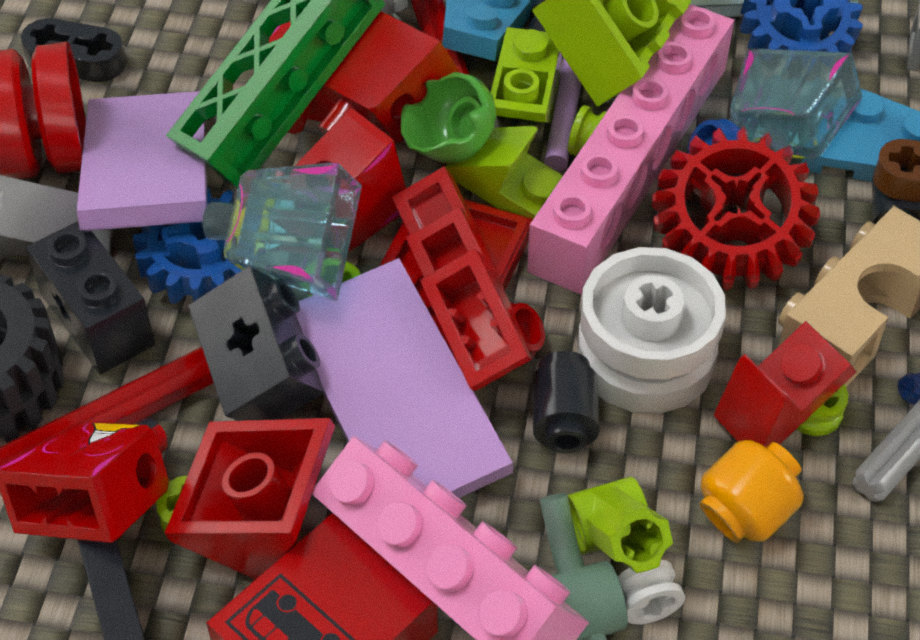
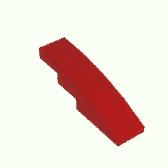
[392,166,532,392]

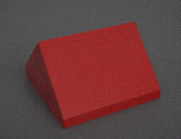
[164,418,335,580]

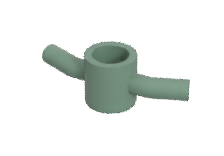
[540,493,628,640]

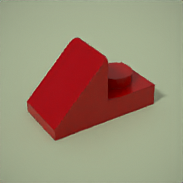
[713,321,857,447]

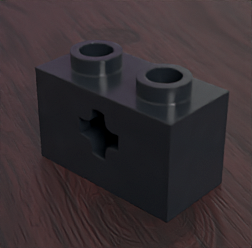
[26,221,155,375]
[188,266,325,421]

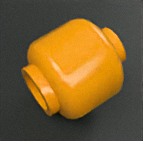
[699,440,804,543]

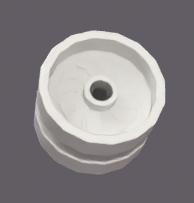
[577,247,726,414]

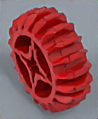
[652,127,820,291]

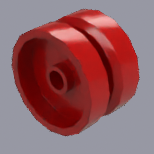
[0,42,86,179]

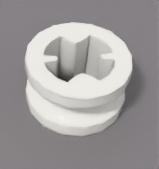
[618,560,685,625]

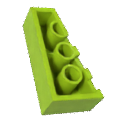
[532,0,692,107]

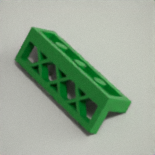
[166,0,385,191]

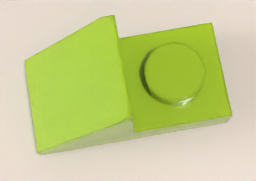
[445,126,563,219]

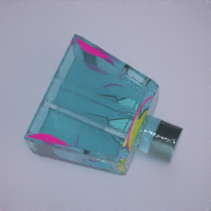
[730,48,862,159]
[202,163,362,301]

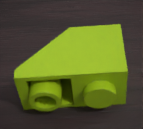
[491,27,562,123]

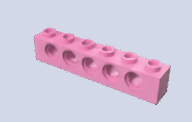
[527,4,734,295]

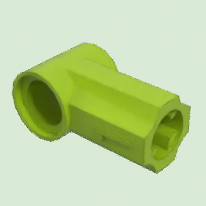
[567,477,673,574]

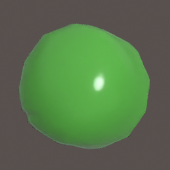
[401,72,496,164]

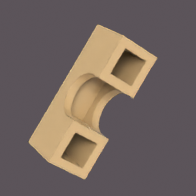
[778,206,920,387]

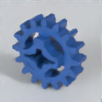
[740,0,863,76]
[133,187,270,304]

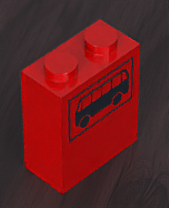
[206,513,438,640]

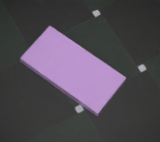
[77,91,208,231]
[296,258,513,498]

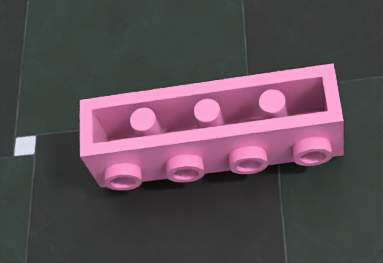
[312,436,589,640]

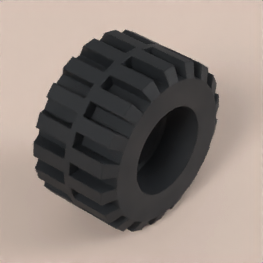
[0,274,64,443]

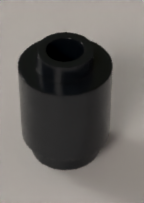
[532,351,600,453]

